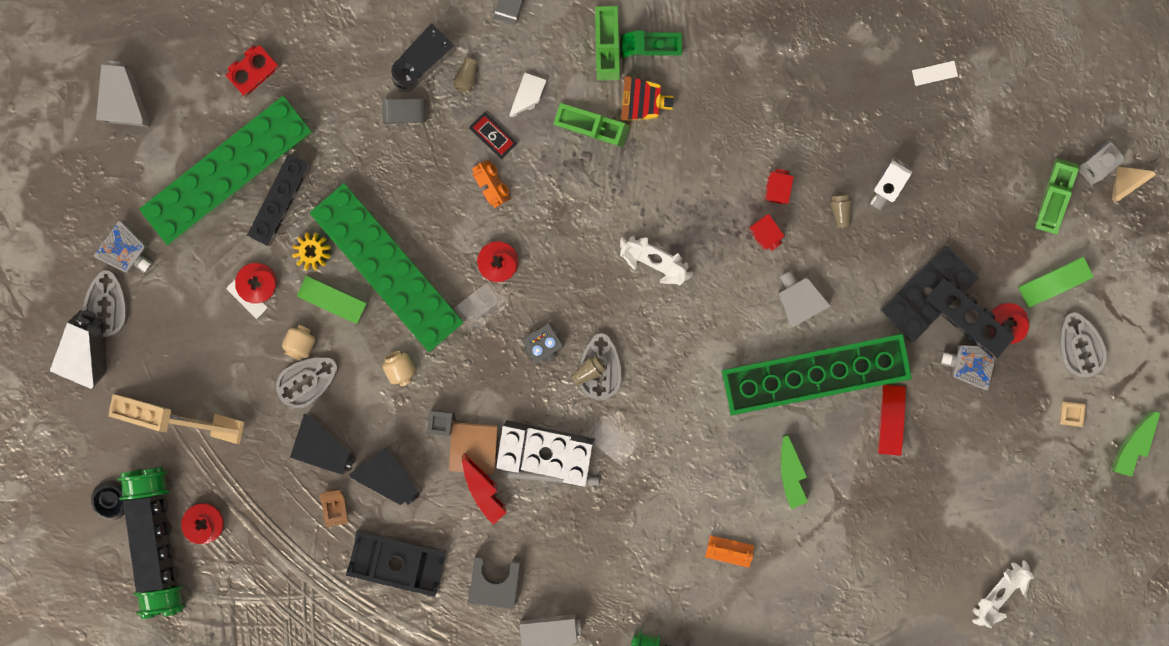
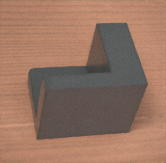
[427,410,454,436]

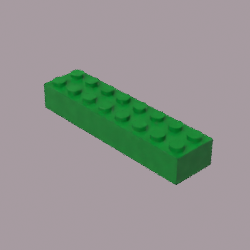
[139,96,314,246]
[309,183,465,352]
[721,334,912,416]

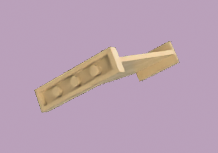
[108,394,244,444]

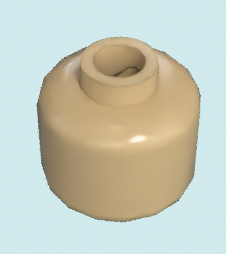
[282,325,315,361]
[382,351,416,386]

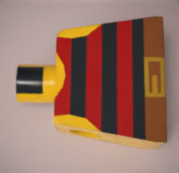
[621,76,674,121]

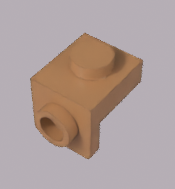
[319,489,349,527]

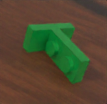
[621,31,682,58]

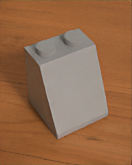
[96,61,150,127]
[519,614,581,646]

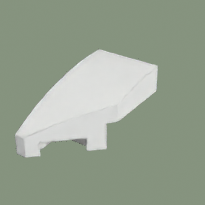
[510,73,546,117]

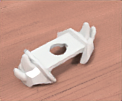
[620,236,693,286]
[972,560,1034,628]

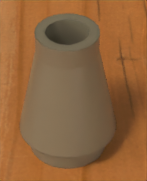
[452,58,478,93]
[830,193,853,228]
[571,355,606,386]

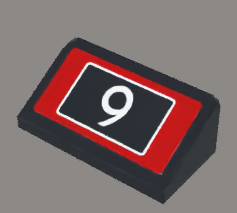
[469,112,518,160]

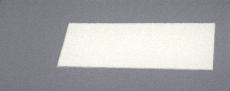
[912,61,958,86]
[226,280,268,319]

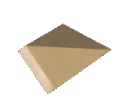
[1112,166,1156,202]

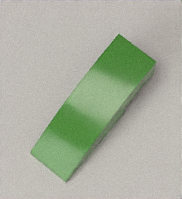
[595,6,620,81]
[553,103,630,148]
[1035,158,1079,235]
[1018,257,1094,308]
[297,275,368,324]
[1111,411,1160,477]
[780,434,808,509]

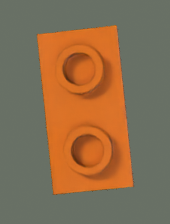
[472,160,511,208]
[705,535,755,568]

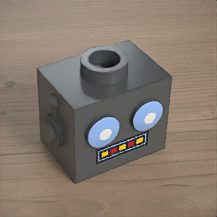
[521,323,563,363]

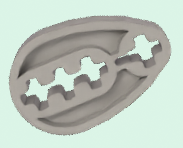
[83,270,127,337]
[1059,312,1107,377]
[579,333,621,400]
[276,357,338,408]

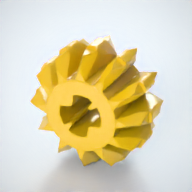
[292,232,331,271]

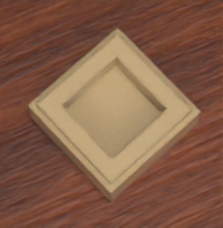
[1059,401,1086,427]

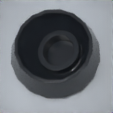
[91,481,129,520]

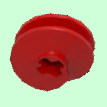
[477,241,519,282]
[235,263,277,304]
[988,303,1029,344]
[181,503,224,544]

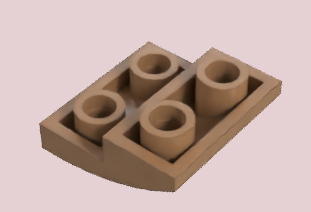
[449,422,498,474]

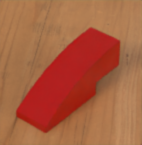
[877,384,906,456]
[462,453,506,525]

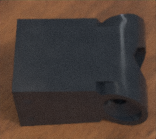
[391,23,454,92]

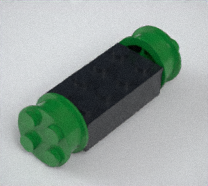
[117,466,187,619]

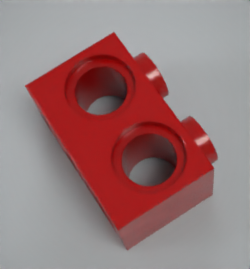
[225,45,280,97]
[763,169,794,205]
[748,214,785,251]

